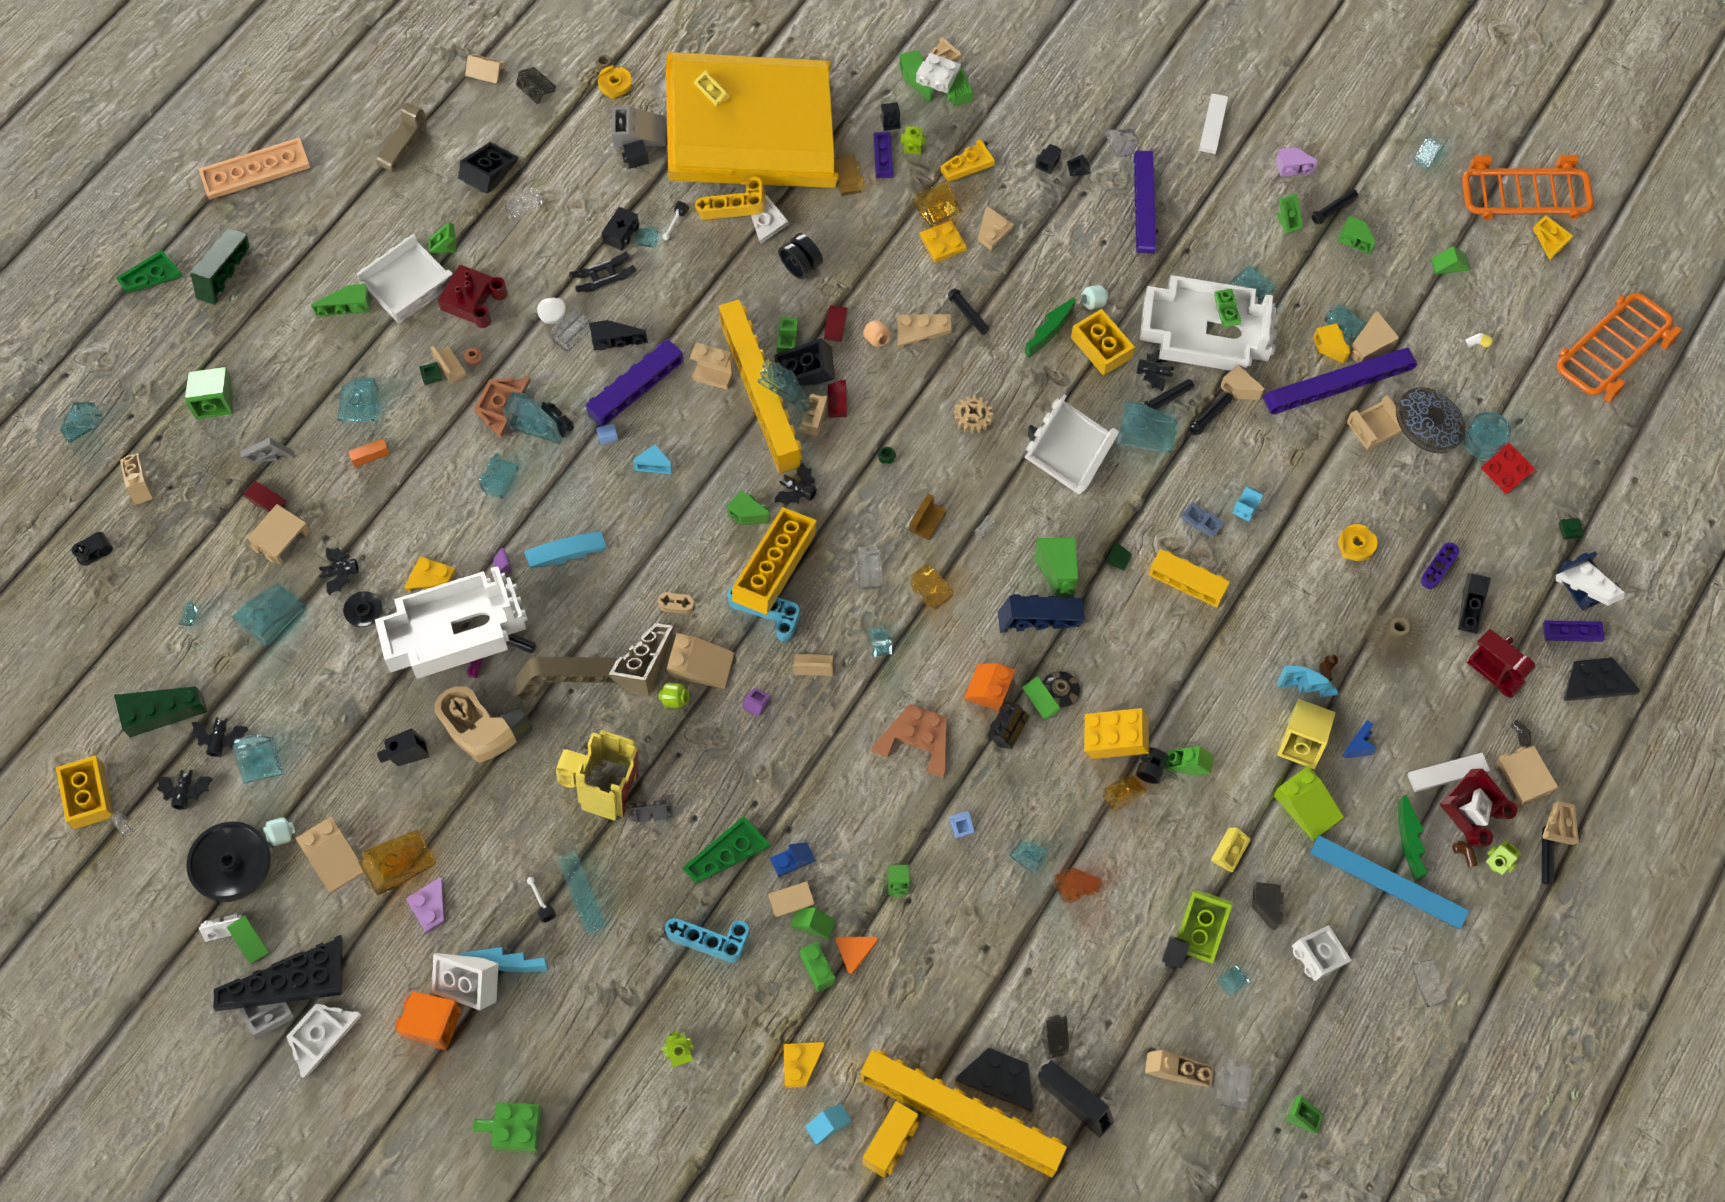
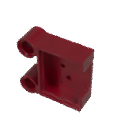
[438,265,508,328]
[1466,629,1536,698]
[1439,768,1518,847]

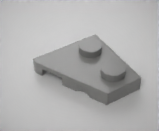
[241,438,294,464]
[239,1002,294,1040]

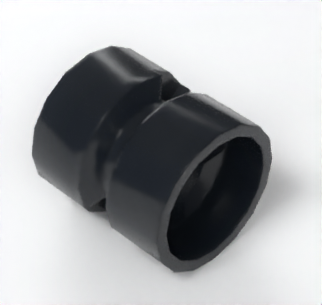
[1136,747,1169,784]

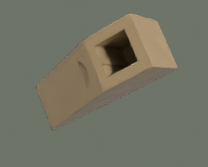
[120,453,153,505]
[1145,1050,1214,1088]

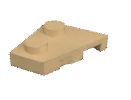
[925,37,962,62]

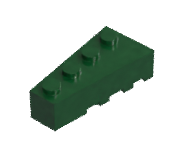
[190,228,249,305]
[114,686,207,738]

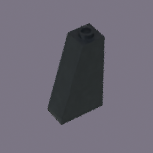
[1037,1060,1114,1138]

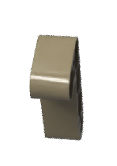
[376,103,427,172]

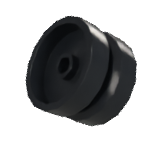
[778,233,823,279]

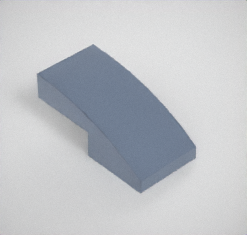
[1180,502,1224,537]

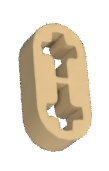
[658,592,694,614]

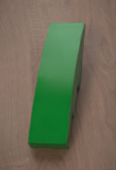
[1024,297,1076,357]
[1398,795,1427,881]

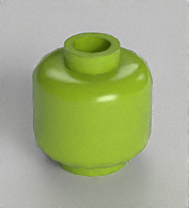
[659,683,689,709]

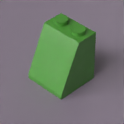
[185,367,233,419]
[1034,537,1078,597]

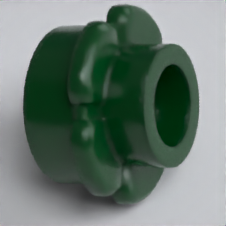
[878,447,896,464]

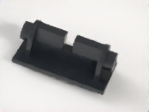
[539,402,574,438]

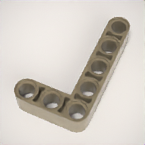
[515,657,617,699]

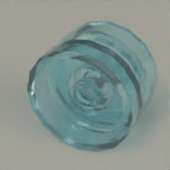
[1463,412,1511,460]

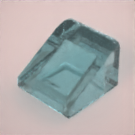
[634,227,659,248]
[178,601,197,626]
[1217,966,1249,996]

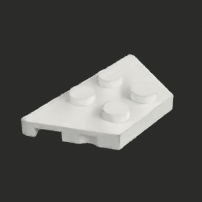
[287,1004,361,1079]

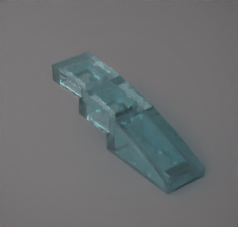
[557,850,606,934]

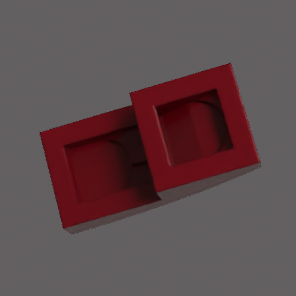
[824,305,848,342]
[243,481,286,513]

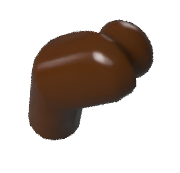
[1452,841,1478,867]

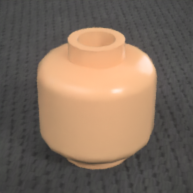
[863,320,890,347]

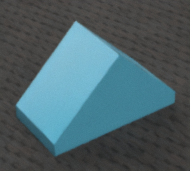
[633,445,672,474]
[805,1103,853,1145]

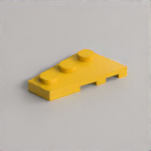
[940,139,995,182]

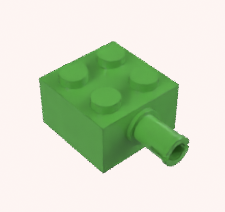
[473,1102,543,1152]

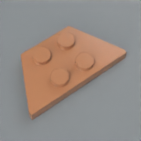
[474,376,531,438]

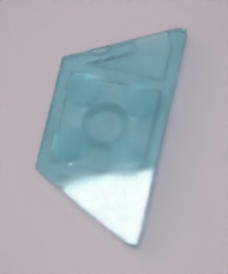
[758,359,811,411]

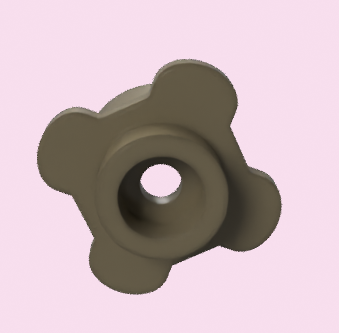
[595,55,614,72]

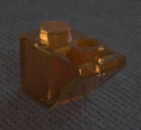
[1054,868,1102,903]

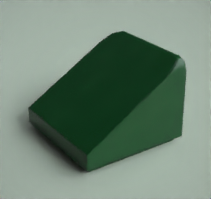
[1107,543,1132,570]

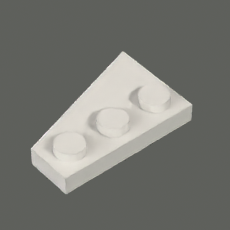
[751,186,789,244]
[1556,561,1625,606]

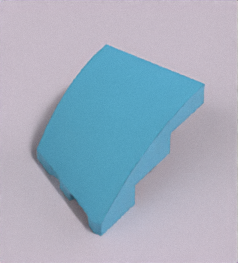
[1277,665,1339,697]

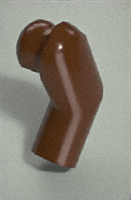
[1319,654,1338,682]

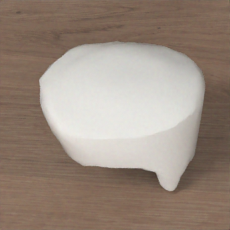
[537,297,567,325]

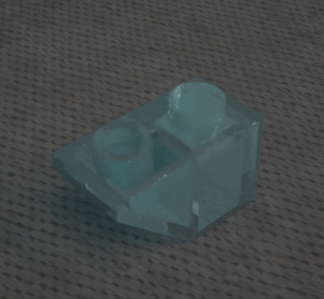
[60,402,102,442]

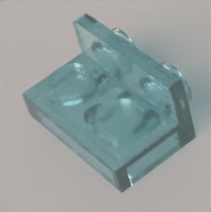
[1325,304,1366,341]
[479,453,519,499]

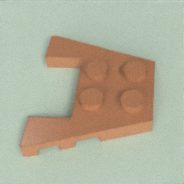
[871,704,946,778]

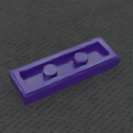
[874,132,893,178]
[1543,620,1605,642]

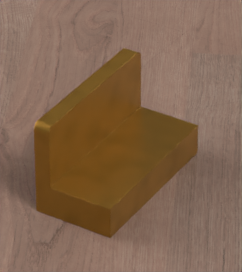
[909,493,946,540]

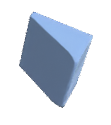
[596,423,618,445]
[948,811,975,838]

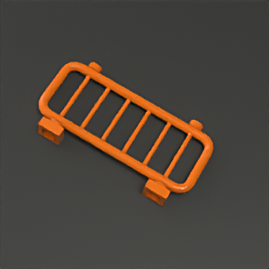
[1462,155,1594,220]
[1557,293,1682,403]

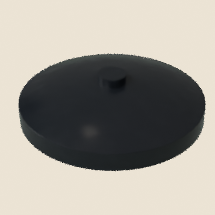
[186,821,271,902]

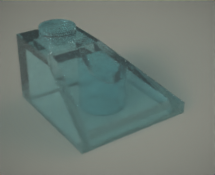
[337,378,379,421]
[233,734,284,783]

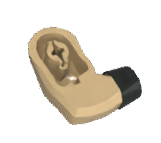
[434,686,533,762]

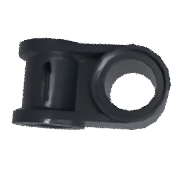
[71,532,113,566]

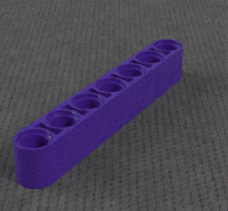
[1134,150,1156,253]

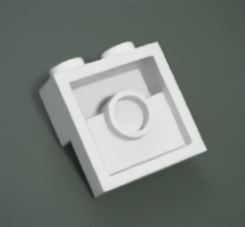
[916,53,961,93]
[1292,925,1352,981]

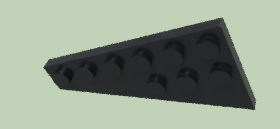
[213,935,343,1011]

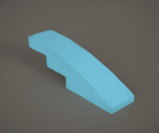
[524,531,606,569]
[460,947,548,973]

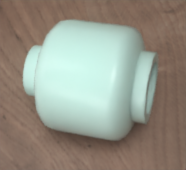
[1081,285,1108,310]
[263,817,295,846]

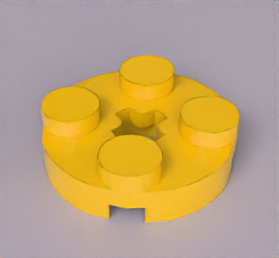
[598,66,632,99]
[1338,524,1377,561]

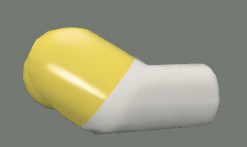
[1465,333,1493,348]

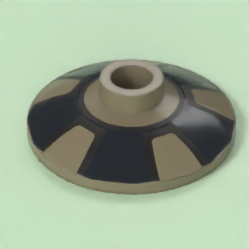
[1042,671,1080,708]

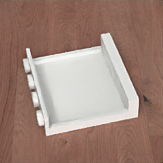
[357,234,453,324]
[1024,395,1119,495]

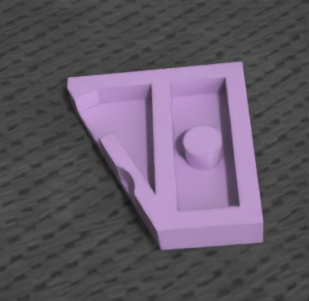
[406,878,445,934]

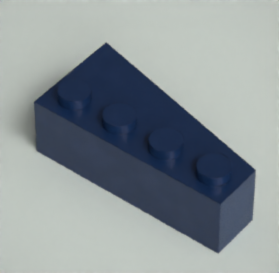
[998,594,1085,633]

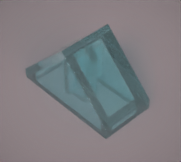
[1413,136,1445,169]
[867,626,892,657]
[1009,840,1048,874]

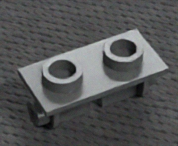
[630,799,672,823]

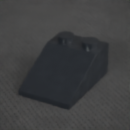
[458,142,519,194]
[774,338,835,388]

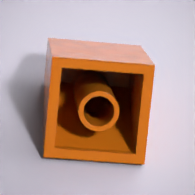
[395,991,462,1051]

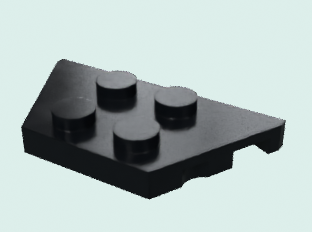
[1563,657,1640,701]
[955,1048,1033,1112]

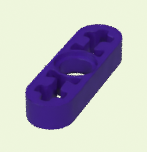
[1421,542,1459,589]

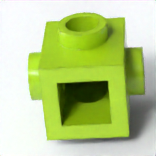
[901,126,926,154]
[1486,839,1522,875]
[662,1031,694,1067]

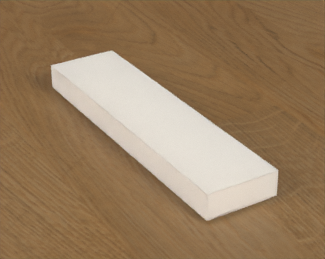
[1199,93,1228,154]
[1407,752,1490,793]

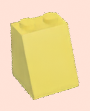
[1277,699,1336,770]

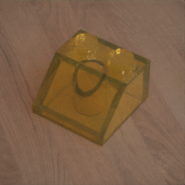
[912,180,962,227]

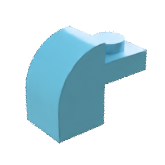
[1232,486,1265,522]

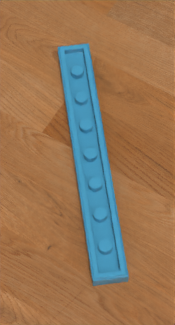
[1309,835,1469,929]

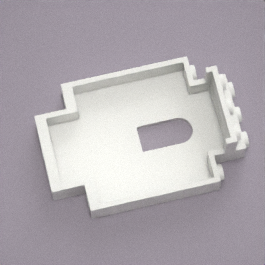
[1139,275,1278,371]
[375,566,528,679]

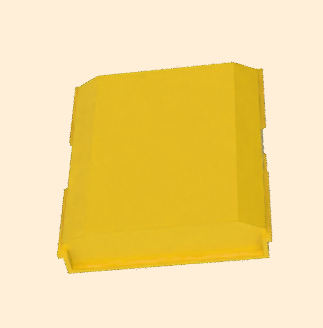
[666,52,838,188]

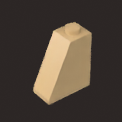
[1350,311,1399,363]

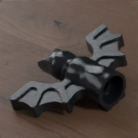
[1136,349,1174,392]
[775,463,817,506]
[319,547,359,595]
[191,717,248,757]
[157,770,213,810]

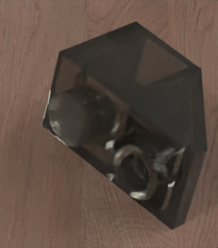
[1252,882,1284,930]

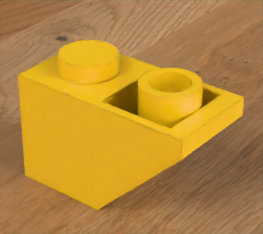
[1313,323,1350,363]

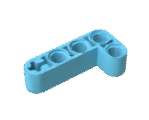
[727,586,800,642]
[665,918,750,963]

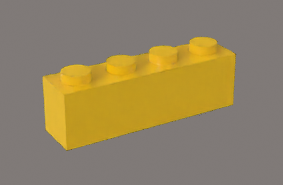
[1148,549,1230,608]

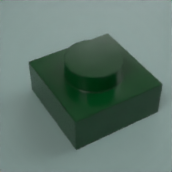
[419,362,442,385]
[1559,518,1584,540]

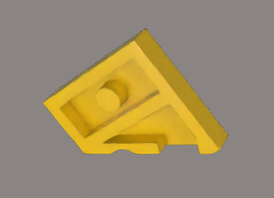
[1533,215,1573,260]
[404,556,456,591]

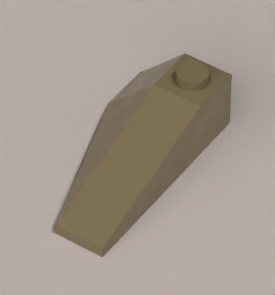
[609,623,674,697]

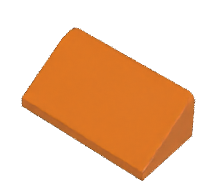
[348,438,390,467]

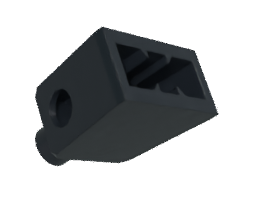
[377,728,429,766]

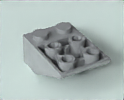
[612,106,666,148]

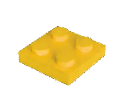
[920,220,967,263]

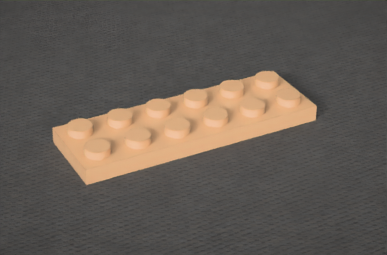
[198,137,311,200]

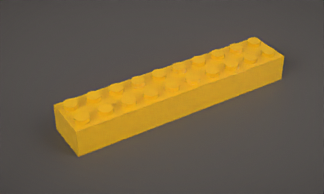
[719,299,802,474]
[860,1050,1067,1178]

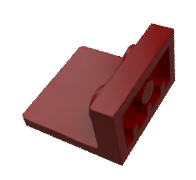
[1481,443,1538,494]

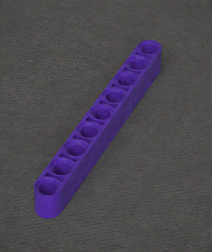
[1263,348,1418,415]

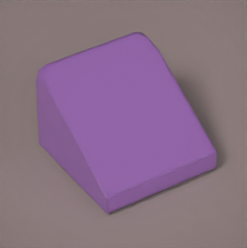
[493,548,512,574]
[743,688,771,716]

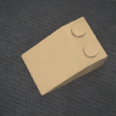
[667,633,734,689]
[296,816,366,894]

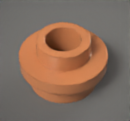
[464,348,482,365]

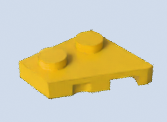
[784,1042,824,1088]

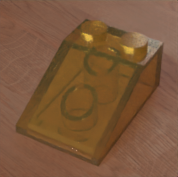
[358,830,436,896]

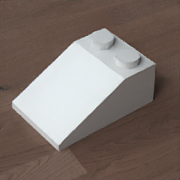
[432,953,499,1010]

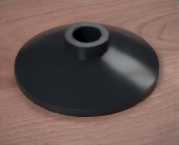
[343,591,382,627]

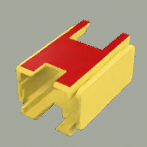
[556,730,638,821]

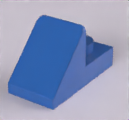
[1342,720,1377,758]
[770,843,815,878]

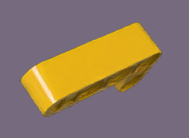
[695,176,765,220]

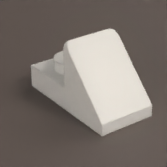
[1458,788,1492,826]

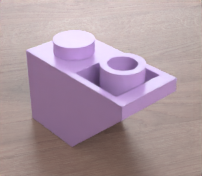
[1276,147,1318,176]

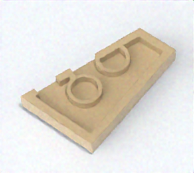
[897,314,951,349]

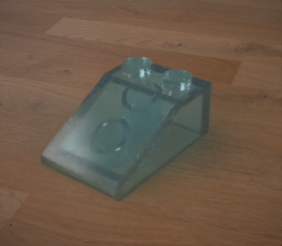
[503,392,561,444]
[1117,401,1177,453]
[232,583,306,648]

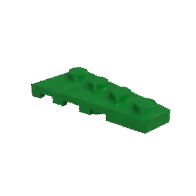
[682,816,770,884]

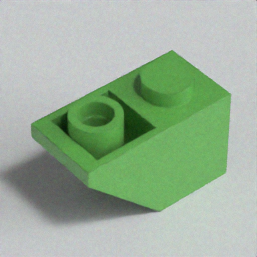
[1338,215,1376,255]
[727,491,770,525]
[1165,746,1214,776]
[888,865,910,897]

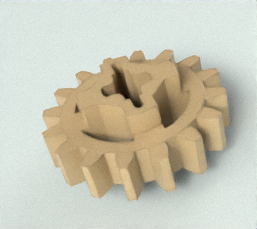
[953,395,993,434]

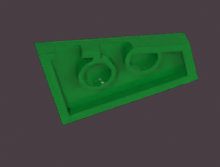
[116,250,183,294]

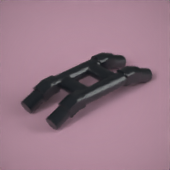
[569,251,637,292]

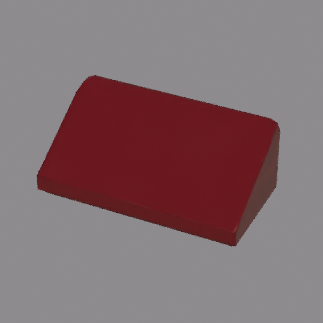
[828,379,847,418]

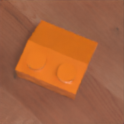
[964,663,1015,711]

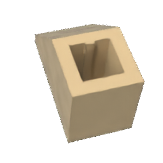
[1220,365,1265,400]

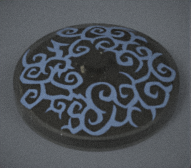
[1396,387,1466,454]

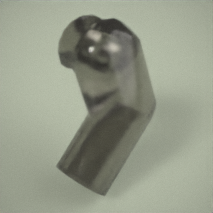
[1510,720,1531,747]

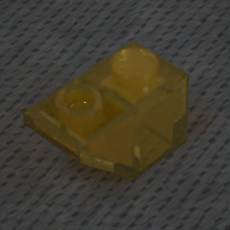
[1102,775,1147,812]

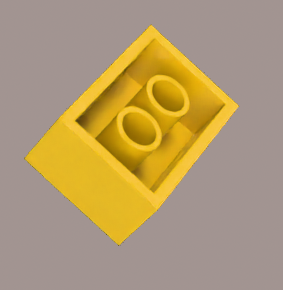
[1071,309,1135,376]
[1084,708,1149,759]
[55,755,114,830]
[862,1101,919,1178]

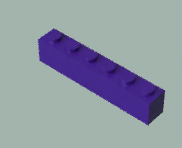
[586,339,684,426]

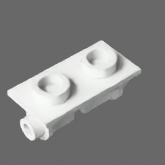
[199,913,243,942]

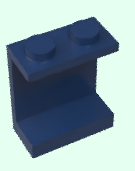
[1557,551,1621,611]

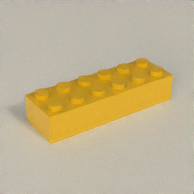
[732,507,817,615]

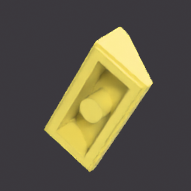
[693,70,731,107]
[1211,827,1251,872]

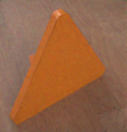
[835,937,878,974]

